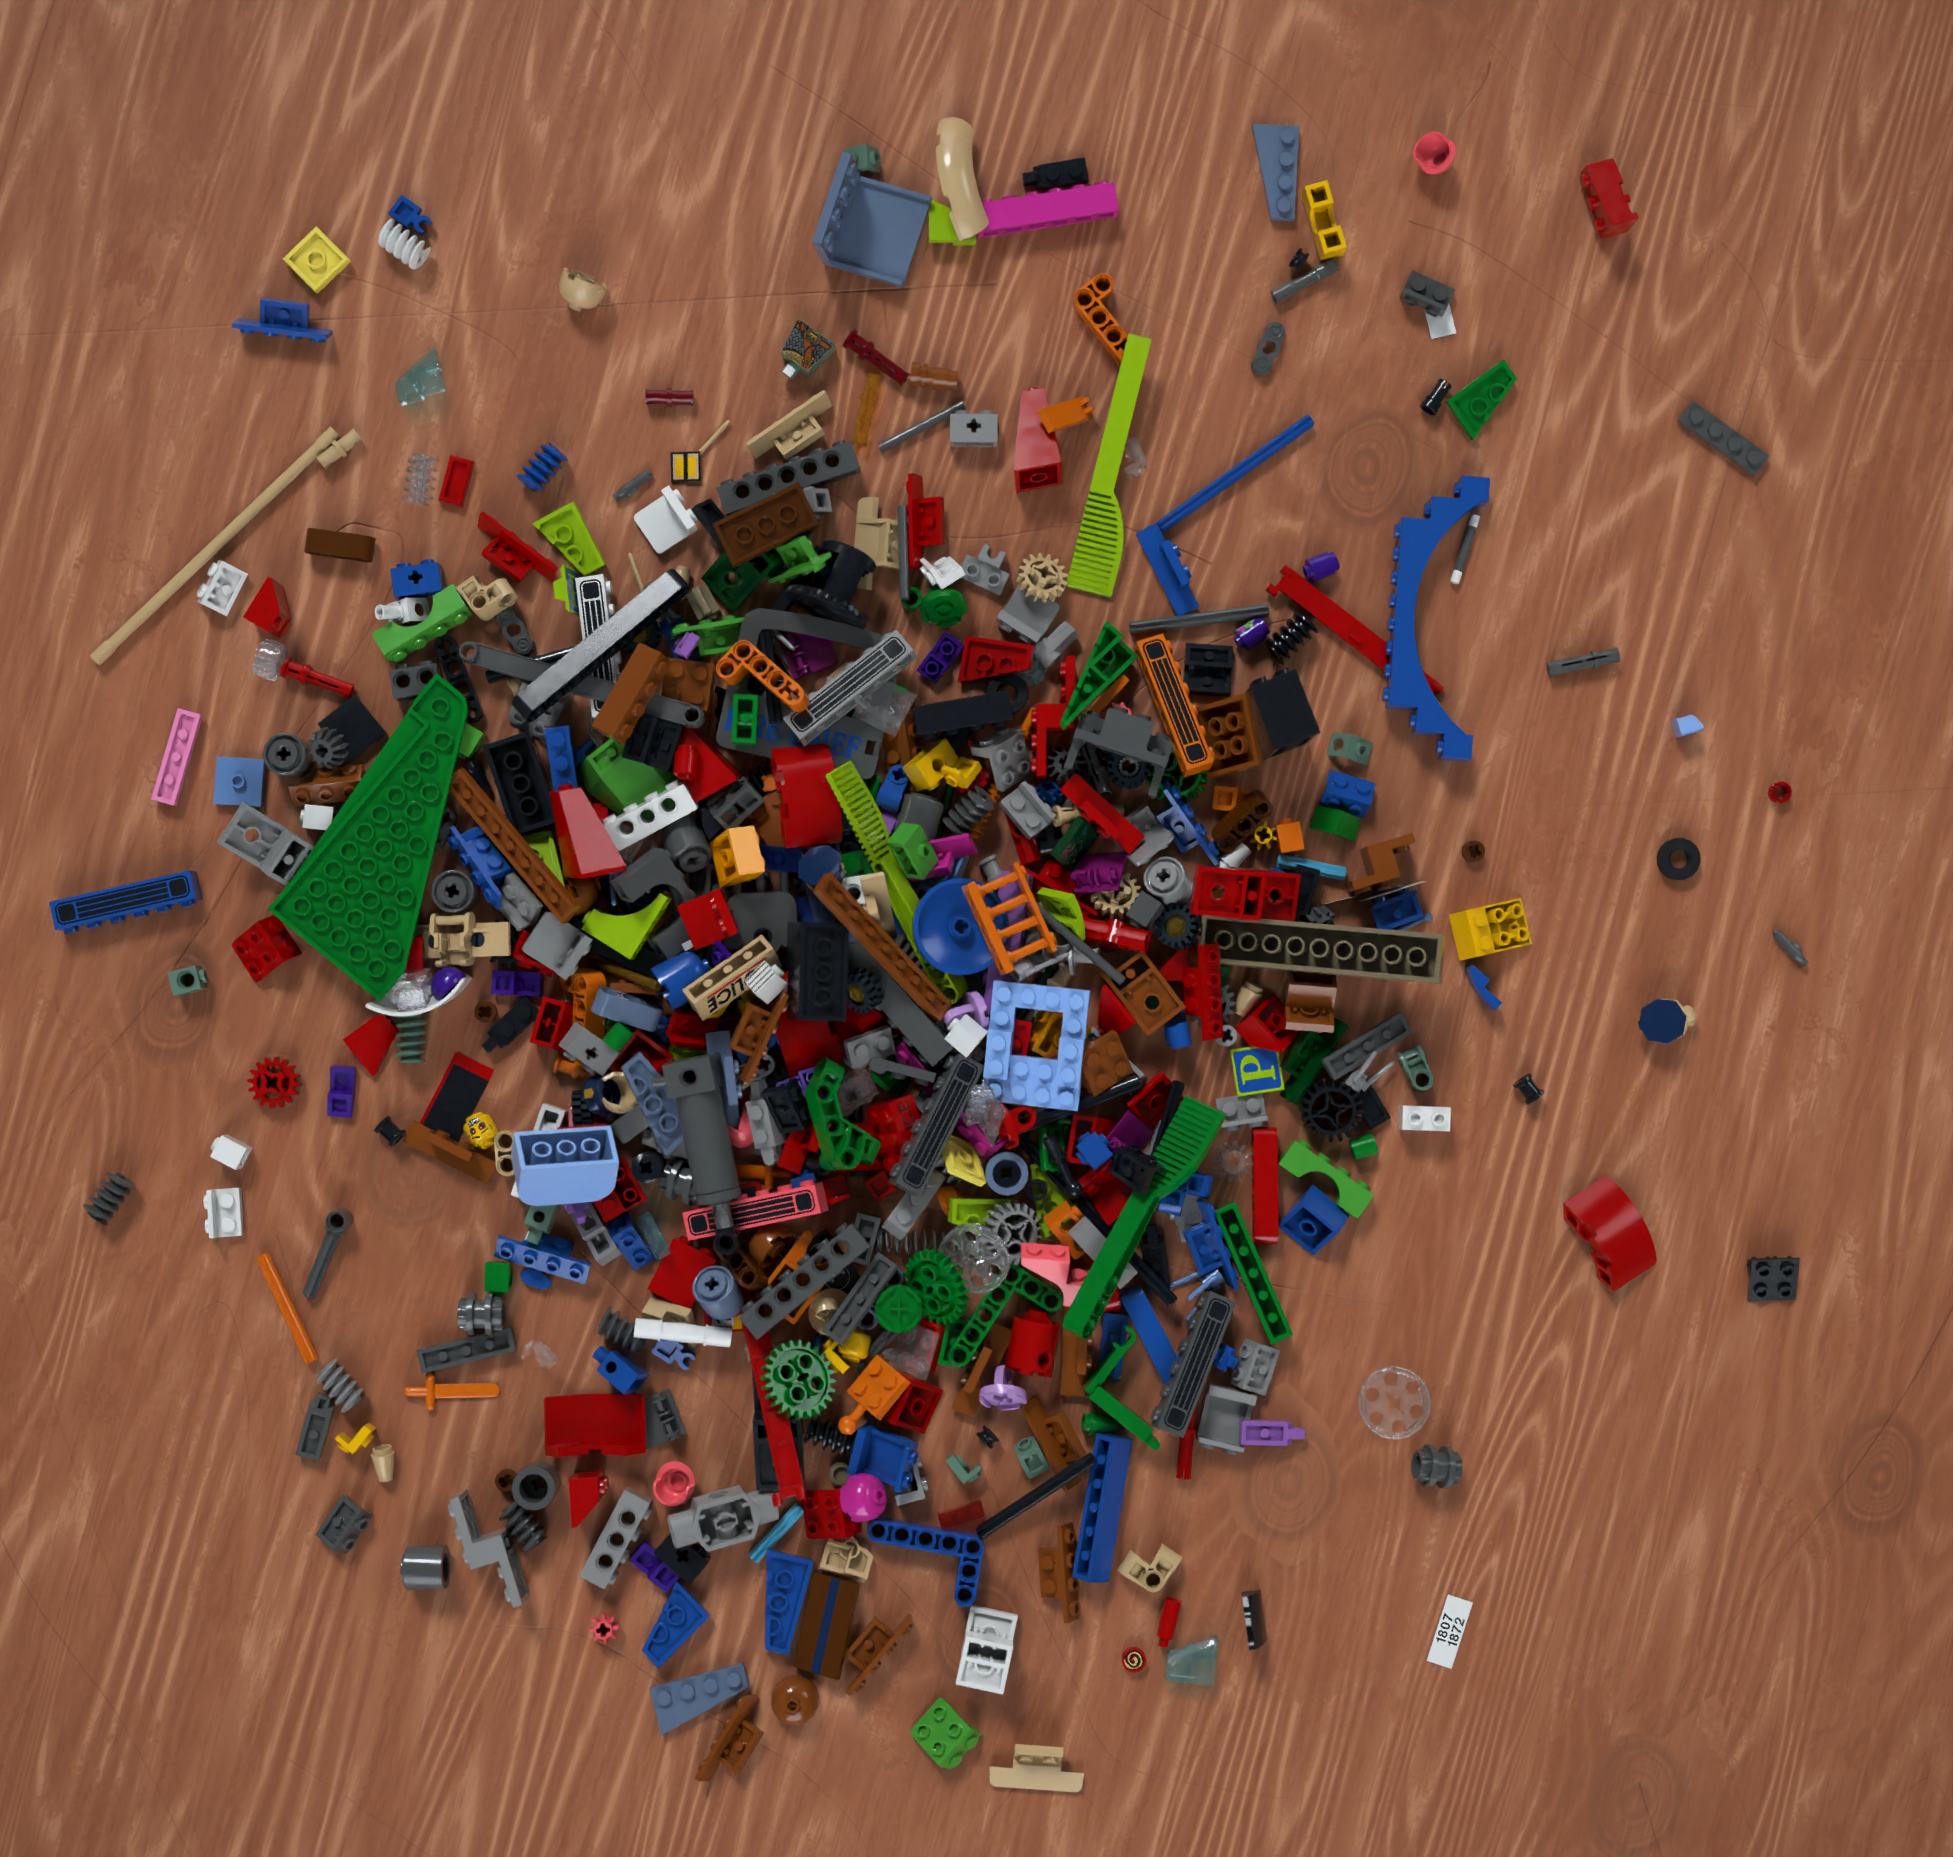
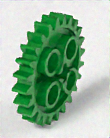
[903,1248,970,1325]
[760,1340,836,1420]

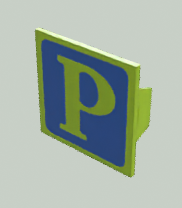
[553,564,580,617]
[1230,1046,1285,1097]

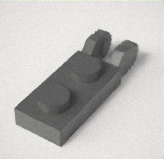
[869,1058,936,1086]

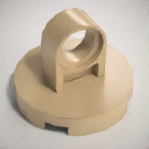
[808,1288,848,1337]

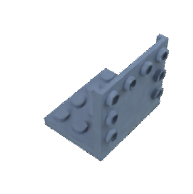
[812,152,932,288]

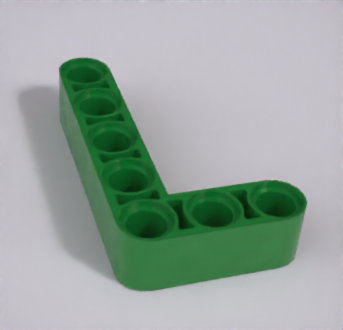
[947,1264,1062,1368]

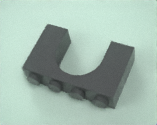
[610,847,697,960]

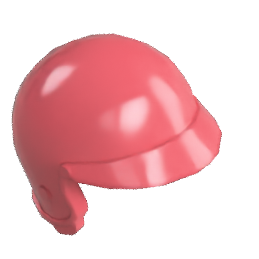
[1413,131,1456,175]
[728,1106,754,1148]
[653,1461,696,1507]

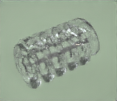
[402,454,439,506]

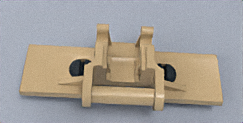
[414,912,511,967]

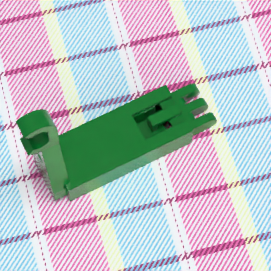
[1081,1325,1160,1450]

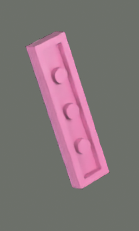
[151,708,203,807]

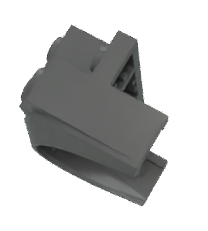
[1064,706,1174,799]

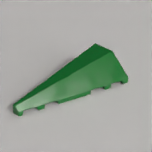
[1060,621,1138,730]

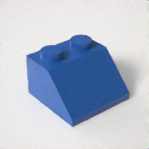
[1278,1184,1349,1256]

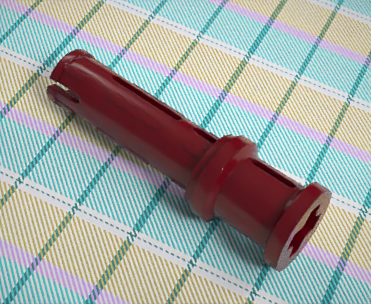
[842,329,910,386]

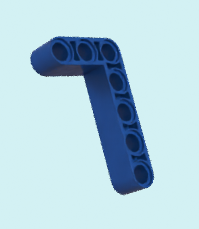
[867,1517,984,1607]

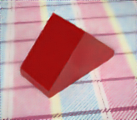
[1158,947,1189,982]

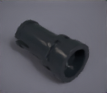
[1420,379,1452,416]

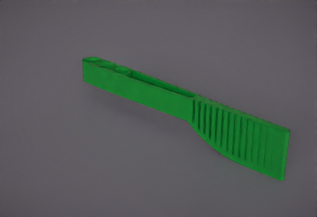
[1063,1096,1227,1339]

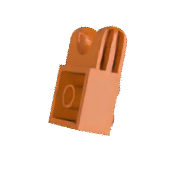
[755,1229,842,1325]

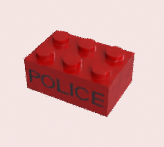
[865,1094,921,1175]

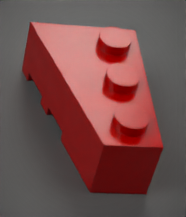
[1580,158,1639,239]

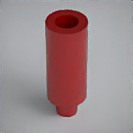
[1156,1597,1182,1648]

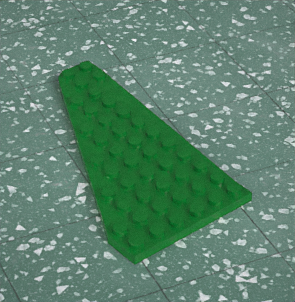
[268,673,469,1002]

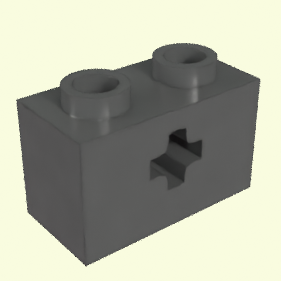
[1126,891,1166,936]

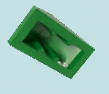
[1309,805,1362,842]

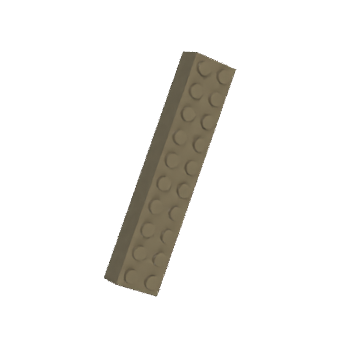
[1199,915,1446,985]

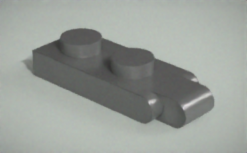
[295,1392,335,1461]

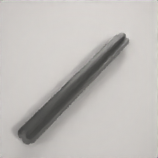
[1129,604,1269,635]

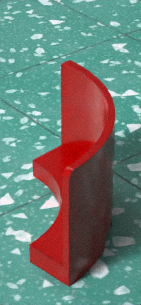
[771,744,842,848]
[760,972,843,1078]
[1563,1176,1657,1291]
[544,1393,646,1457]

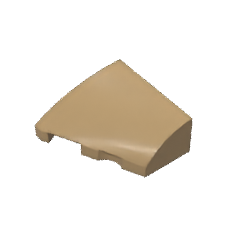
[642,1297,697,1349]
[818,1536,873,1583]

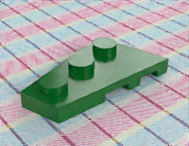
[1445,359,1517,440]

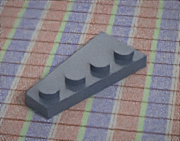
[1251,124,1299,222]
[620,1052,684,1157]
[649,1662,749,1735]

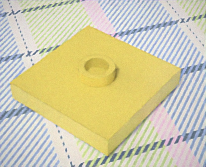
[283,226,351,294]
[942,1135,987,1187]

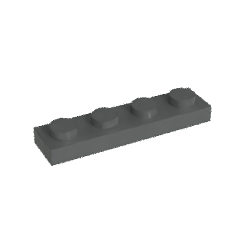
[1677,401,1769,476]
[1320,1012,1413,1080]
[822,1252,899,1346]
[417,1327,517,1374]

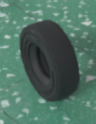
[986,673,1028,715]
[1657,838,1701,880]

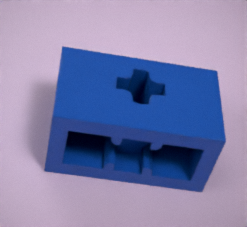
[390,559,445,600]

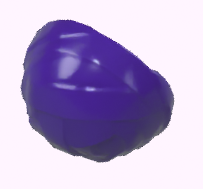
[431,967,466,1001]

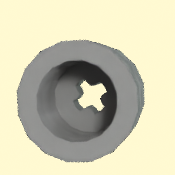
[1144,856,1193,909]

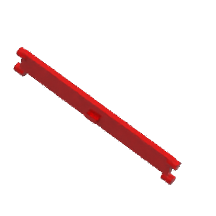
[1265,565,1444,695]
[732,1298,807,1507]

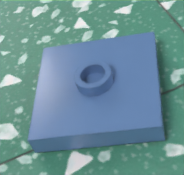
[213,756,266,807]

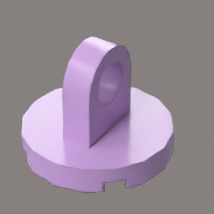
[943,990,990,1036]
[979,1365,1027,1410]

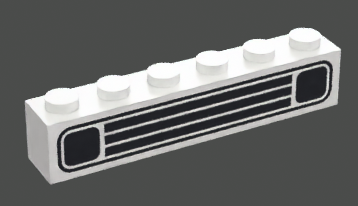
[575,574,622,720]

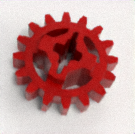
[247,1057,302,1108]

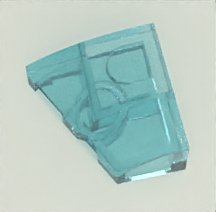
[395,349,446,406]
[634,1210,672,1261]
[1164,1636,1218,1686]

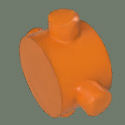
[761,774,776,792]

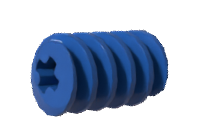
[516,442,568,494]

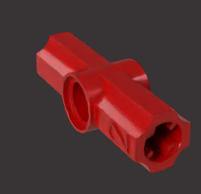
[1000,795,1041,866]
[1083,917,1152,952]

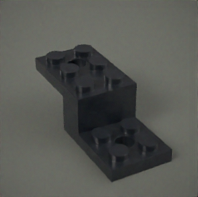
[752,1361,805,1491]

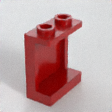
[647,1235,718,1310]

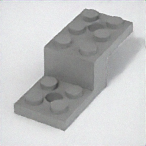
[217,802,315,886]
[448,1489,530,1608]

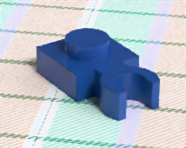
[388,195,433,236]
[651,1339,696,1370]

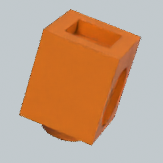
[1274,818,1305,854]

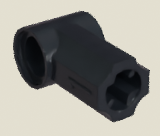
[1038,822,1062,858]

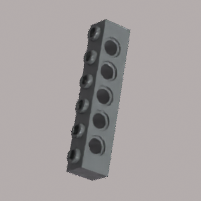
[716,440,861,517]
[739,1222,871,1340]

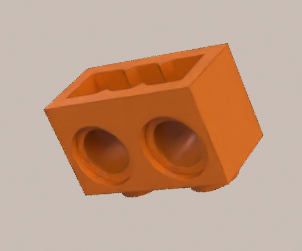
[1043,1200,1085,1260]

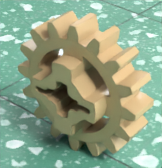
[1016,553,1068,603]
[1090,872,1141,919]

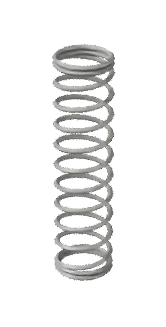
[876,1226,981,1259]

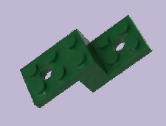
[701,527,818,612]

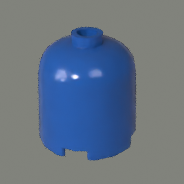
[650,952,711,1010]

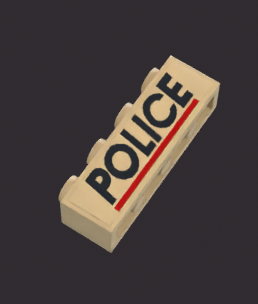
[682,935,782,1021]

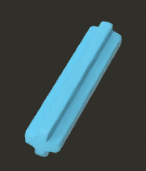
[1276,854,1347,881]
[749,1503,804,1563]

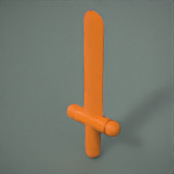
[736,1164,795,1191]
[404,1372,500,1411]

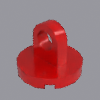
[990,1102,1036,1150]

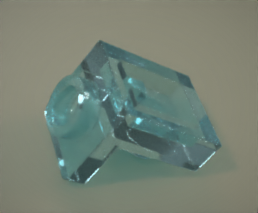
[1013,658,1047,689]

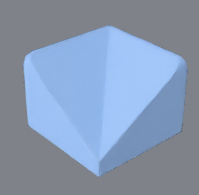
[1670,715,1704,738]

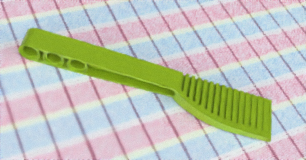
[1066,333,1152,598]
[826,761,968,1005]

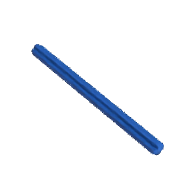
[1157,415,1314,532]

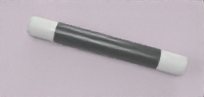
[1450,514,1480,584]

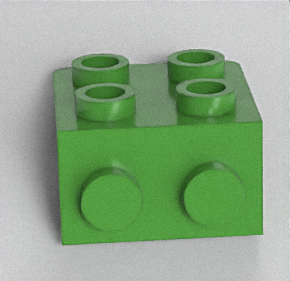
[910,1698,982,1770]

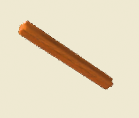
[257,1253,318,1364]

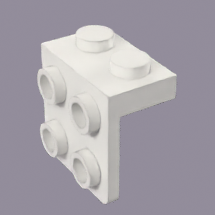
[634,485,698,554]

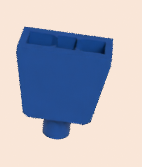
[592,1346,650,1394]

